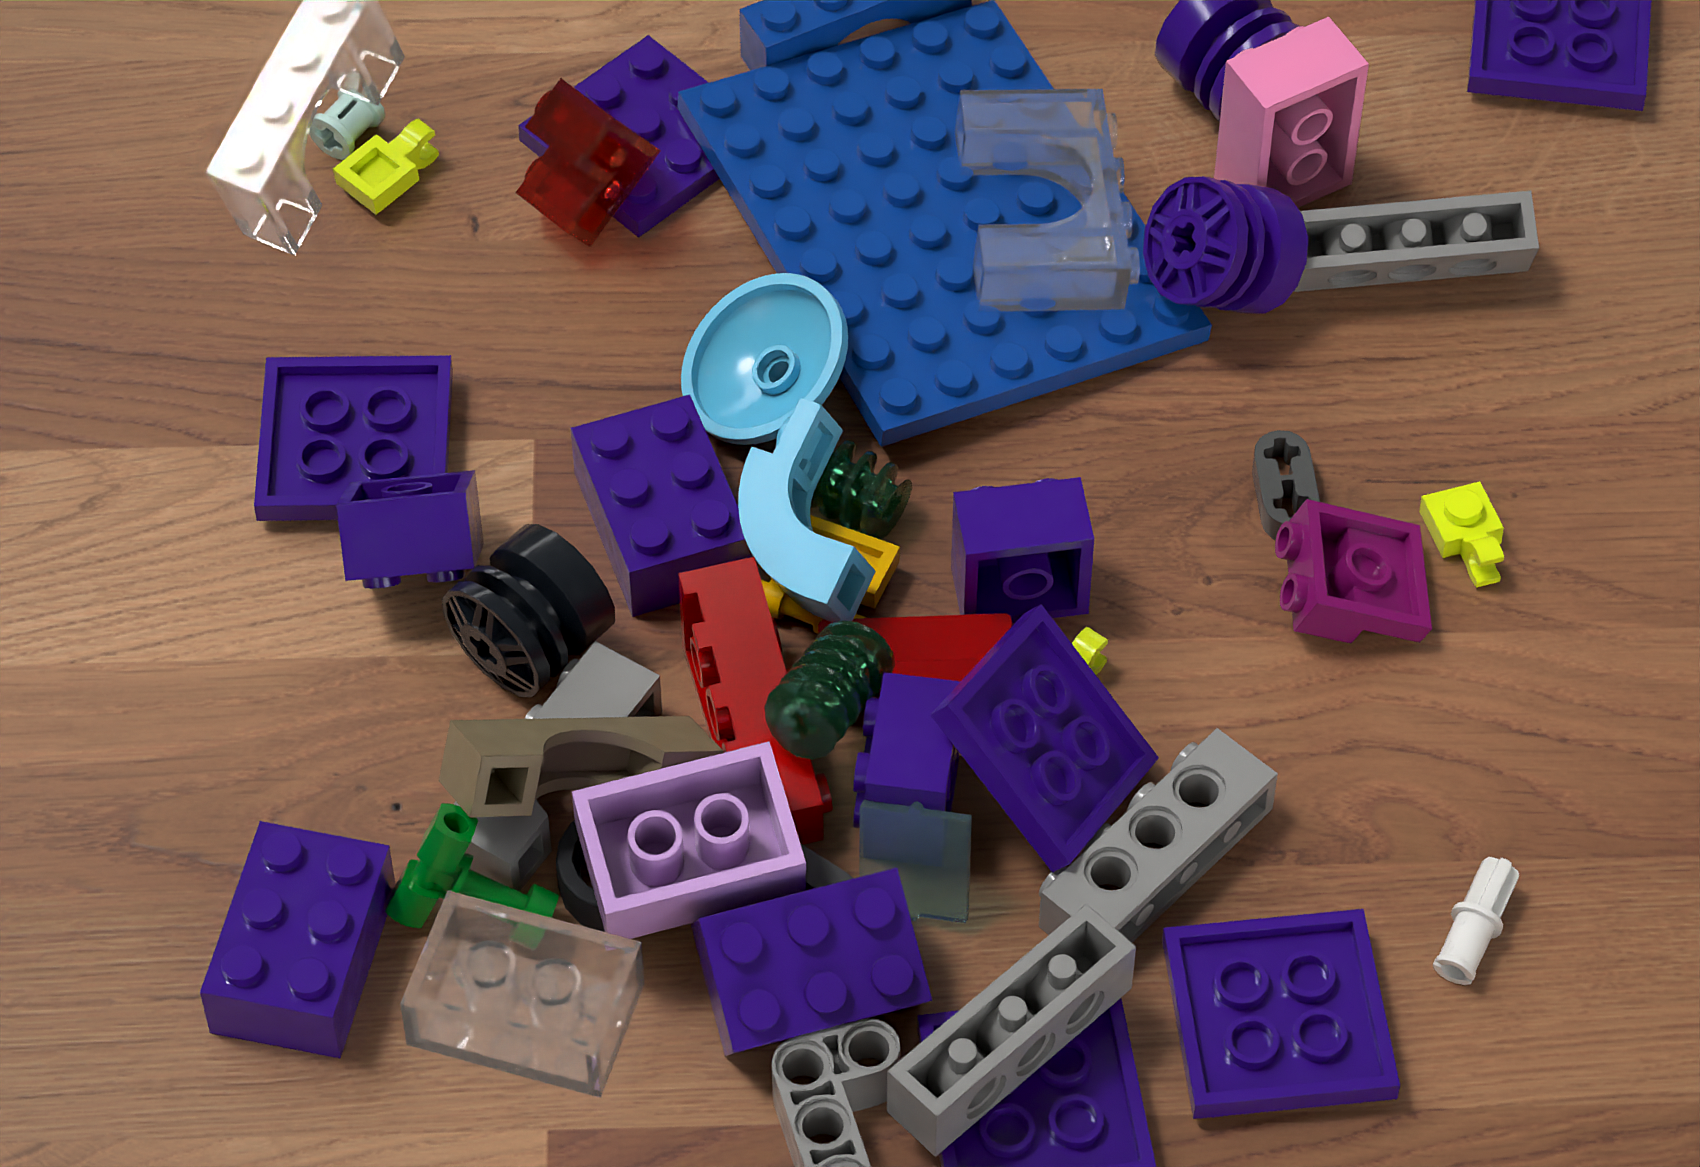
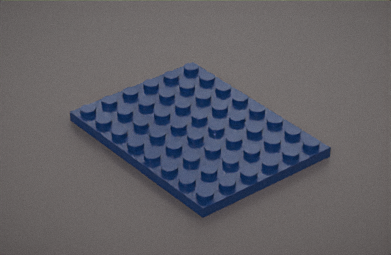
[677,0,1212,447]

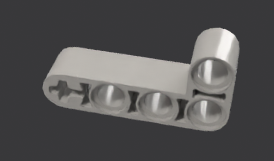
[772,1018,900,1167]

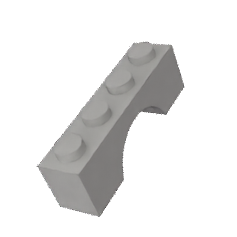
[454,641,662,892]

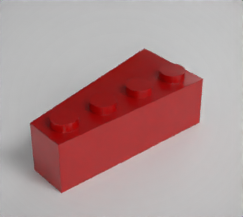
[678,557,833,845]

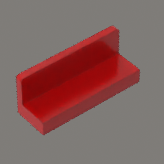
[818,613,1012,698]

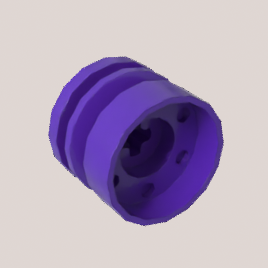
[1155,0,1300,122]
[1143,176,1308,314]

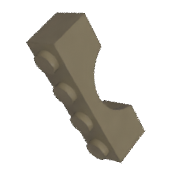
[439,716,723,817]

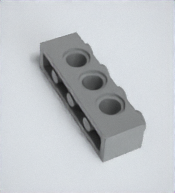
[1293,190,1539,292]
[1039,728,1278,943]
[887,903,1136,1157]

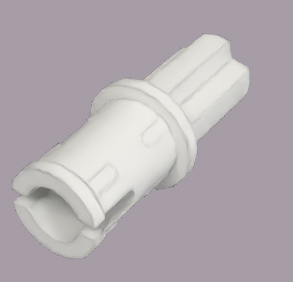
[1433,857,1519,985]

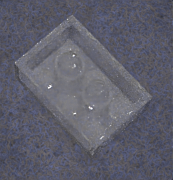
[400,891,645,1098]

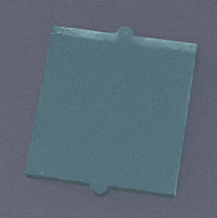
[859,800,972,923]

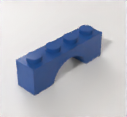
[739,0,972,71]

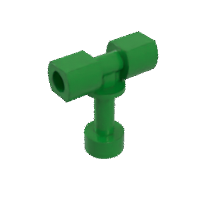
[385,803,559,944]

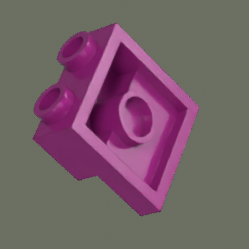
[1275,499,1432,644]

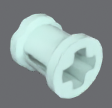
[307,82,385,160]

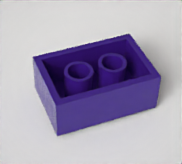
[570,394,752,617]
[200,821,396,1059]
[691,867,933,1056]

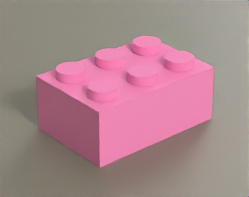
[1214,17,1369,208]

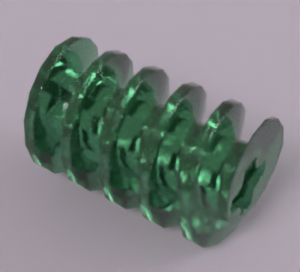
[810,440,913,540]
[764,620,896,759]

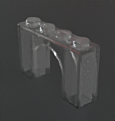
[206,0,405,255]
[955,89,1140,312]

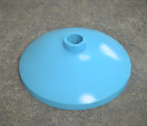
[681,273,848,445]

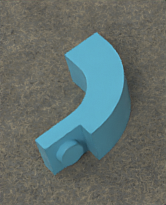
[738,398,876,628]

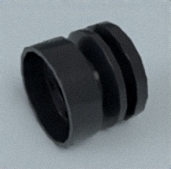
[442,524,615,697]

